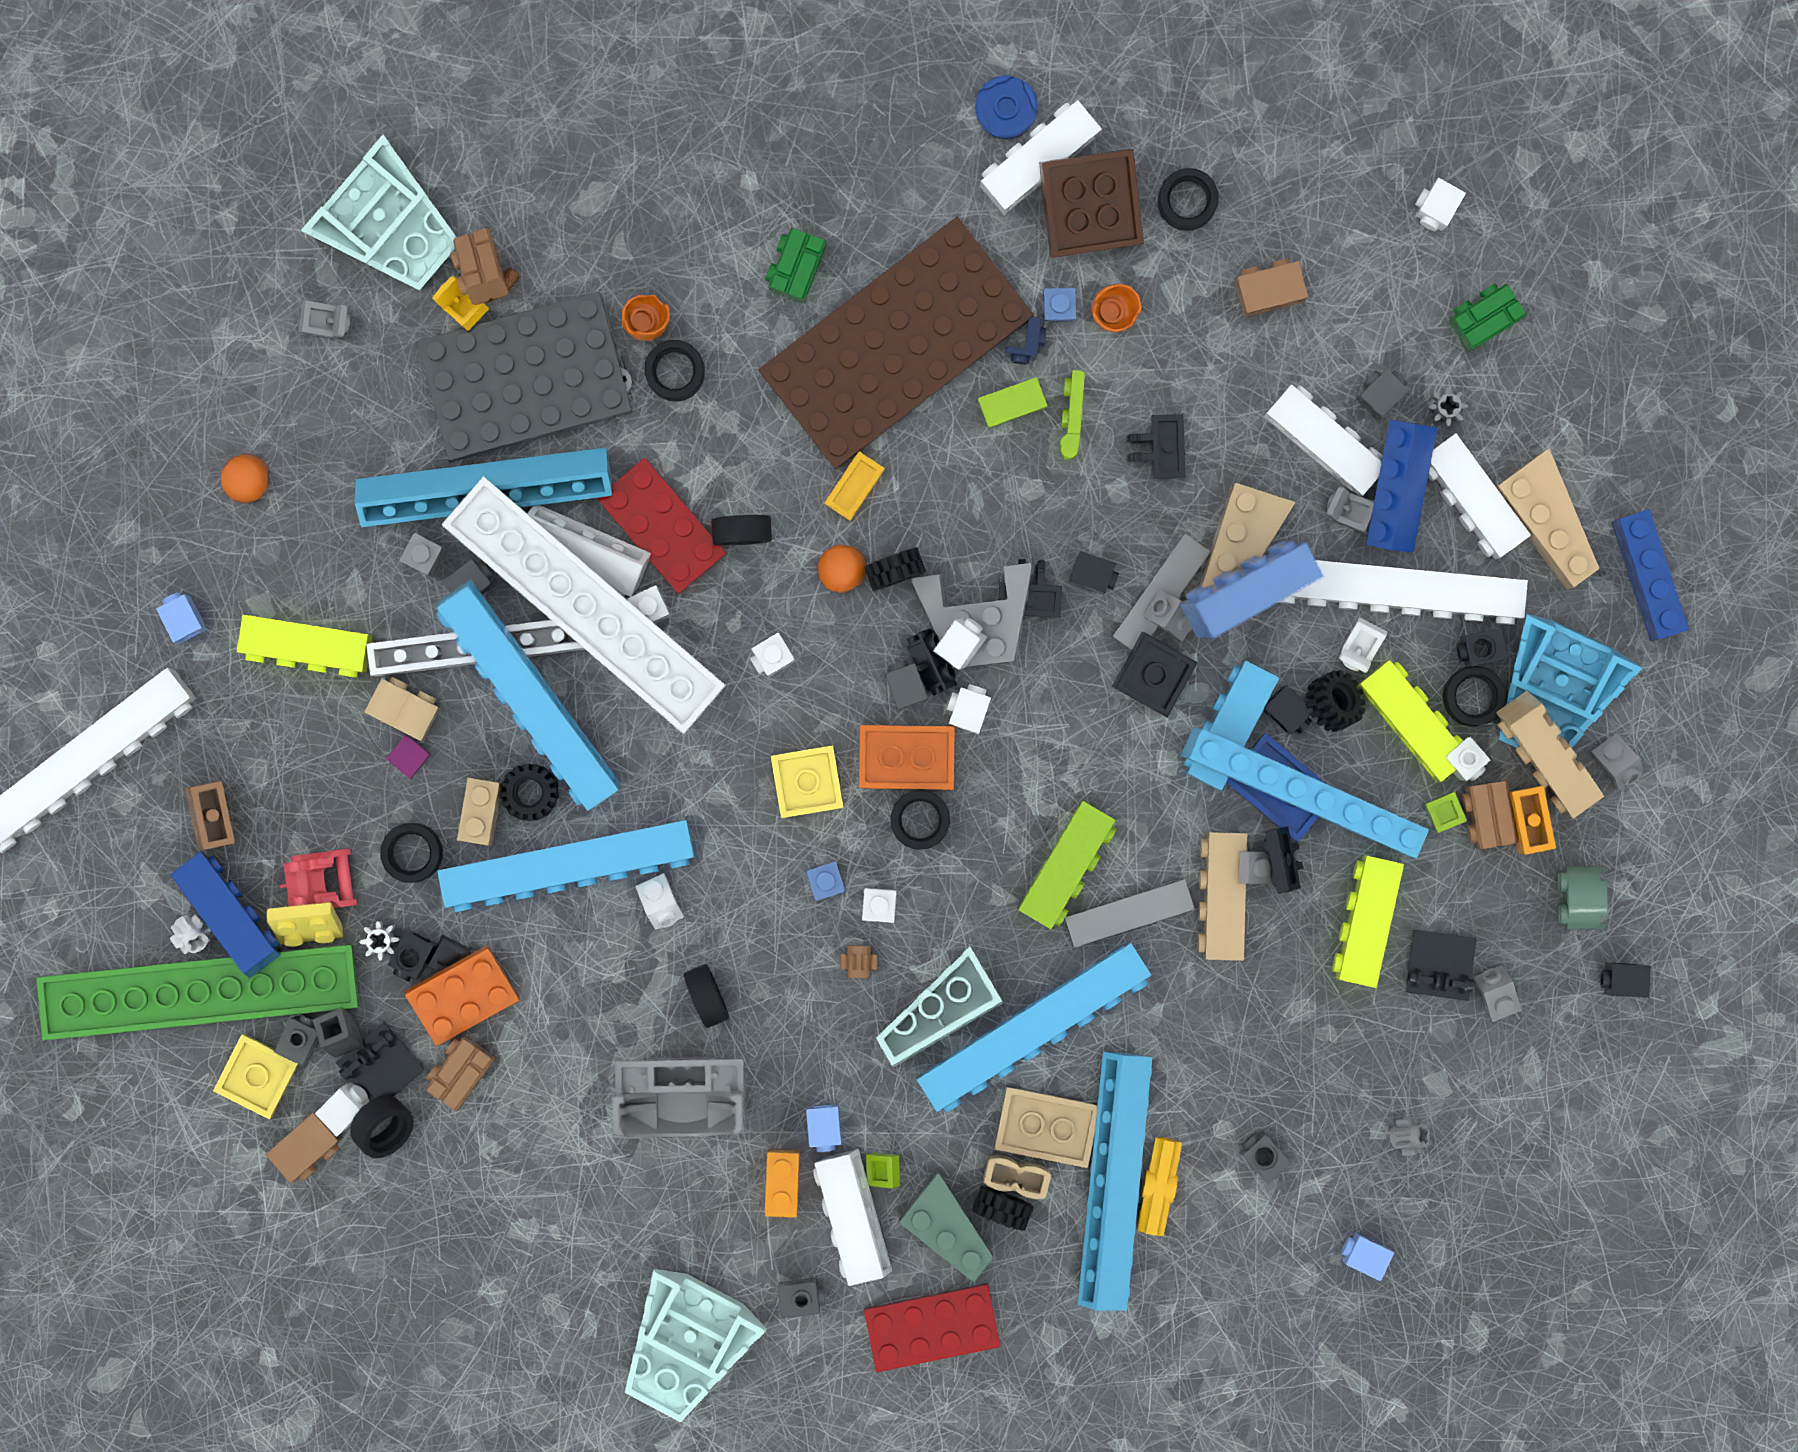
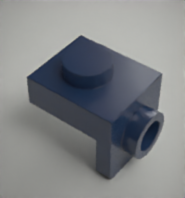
[1005,317,1046,365]

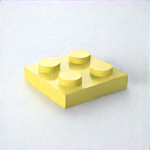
[771,745,844,818]
[267,902,343,947]
[213,1034,299,1119]

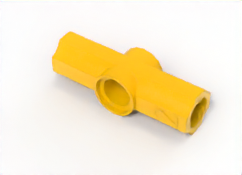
[1137,1136,1182,1236]

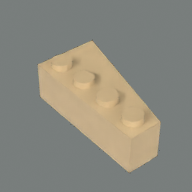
[1495,448,1600,590]
[1199,483,1295,588]
[1496,691,1605,819]

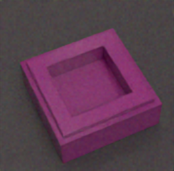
[386,734,431,779]

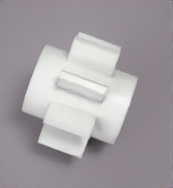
[170,914,211,954]
[359,921,401,961]

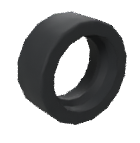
[1158,168,1219,231]
[644,340,705,401]
[711,515,772,545]
[1443,666,1506,727]
[890,790,950,850]
[380,823,443,883]
[684,964,729,1028]
[350,1096,414,1158]

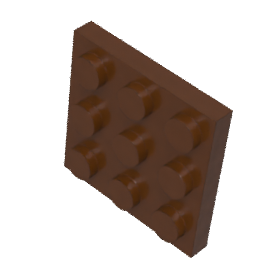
[1039,149,1144,258]

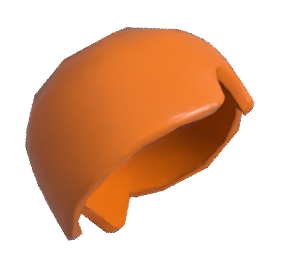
[1091,283,1142,333]
[621,295,670,341]
[221,453,269,504]
[817,544,867,593]

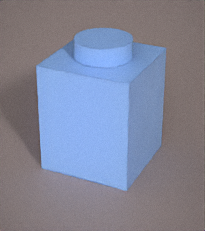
[156,592,208,644]
[806,1104,842,1152]
[1341,1232,1394,1281]

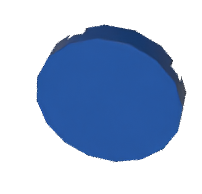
[975,75,1038,140]

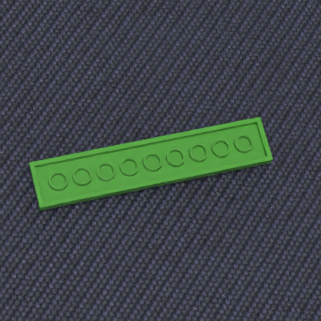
[36,944,360,1041]

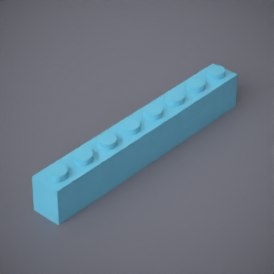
[355,448,612,527]
[436,579,620,811]
[1181,727,1429,859]
[437,820,696,912]
[916,942,1151,1112]
[1078,1052,1152,1311]

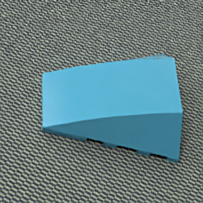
[1498,614,1643,748]

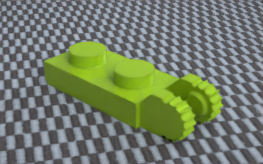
[1059,370,1085,461]

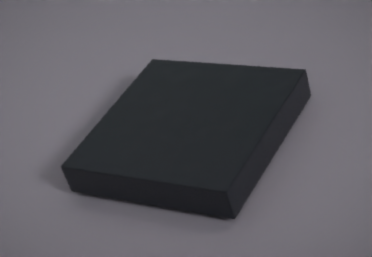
[1112,632,1198,718]

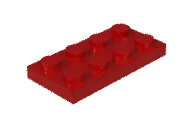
[597,457,726,594]
[864,1283,1000,1373]

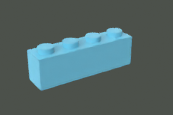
[1184,661,1279,791]

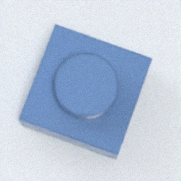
[1043,288,1076,322]
[806,861,846,901]

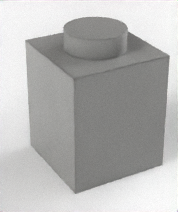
[400,533,447,578]

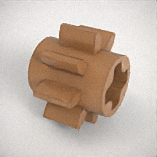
[840,945,878,978]

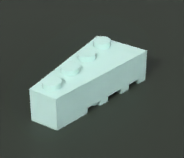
[876,947,1003,1067]

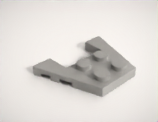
[912,562,1034,668]

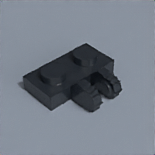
[1127,414,1185,479]
[998,559,1062,618]
[1264,826,1304,894]

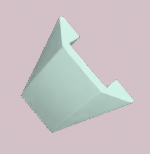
[301,135,456,291]
[625,1269,767,1422]

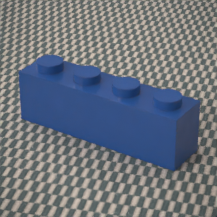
[1366,420,1438,552]
[1611,509,1689,641]
[170,851,281,978]

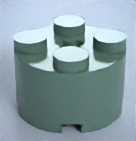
[1557,866,1608,930]

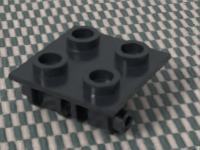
[1405,930,1477,1001]
[335,1022,425,1100]

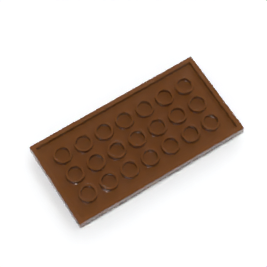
[758,216,1034,470]

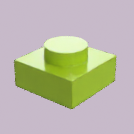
[1424,792,1467,833]
[866,1152,900,1189]

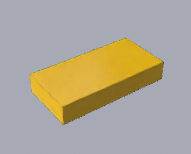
[824,451,885,521]

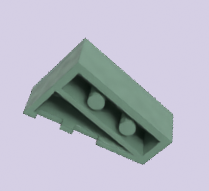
[899,1169,994,1283]

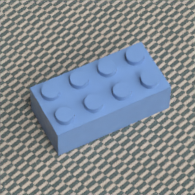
[1180,540,1324,638]

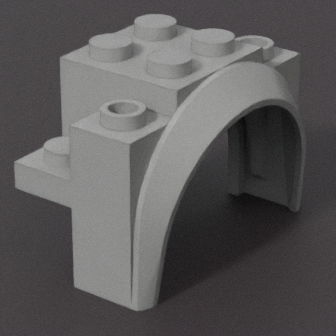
[612,1056,746,1137]

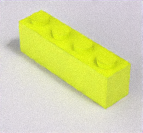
[237,615,373,678]
[1357,660,1463,782]
[1332,855,1404,988]

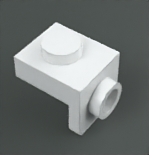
[1339,617,1387,673]
[1446,737,1490,781]
[635,873,684,929]

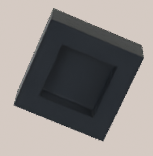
[427,935,471,971]

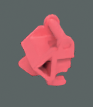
[279,849,358,908]

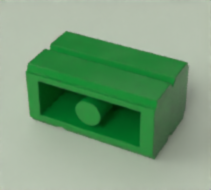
[765,228,827,304]
[1449,283,1527,352]

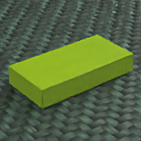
[977,377,1048,429]

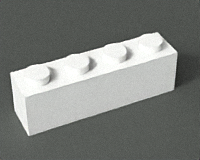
[980,100,1102,215]
[1264,384,1383,497]
[1428,433,1531,560]
[528,505,651,597]
[814,1149,892,1286]

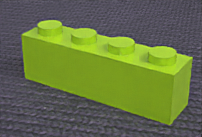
[1018,801,1117,929]

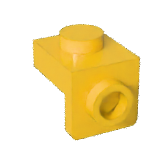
[432,276,489,331]

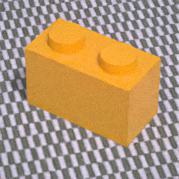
[1509,786,1556,855]
[765,1149,800,1218]

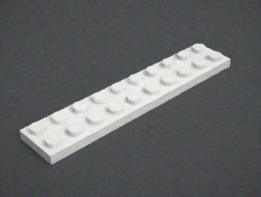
[442,476,726,734]

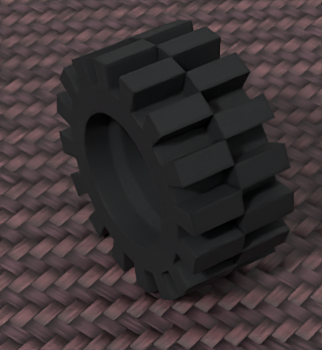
[864,547,926,591]
[1306,670,1366,732]
[500,764,559,821]
[972,1186,1034,1231]

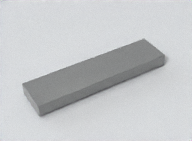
[1112,534,1211,651]
[1065,879,1195,948]

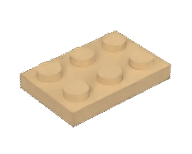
[994,1086,1098,1168]

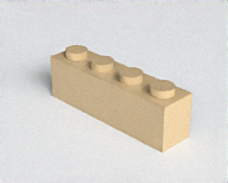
[1198,832,1247,961]

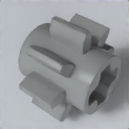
[1426,387,1468,428]
[1390,1116,1430,1156]

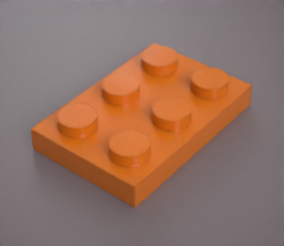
[859,725,955,790]
[404,945,519,1047]

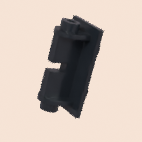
[906,628,957,696]

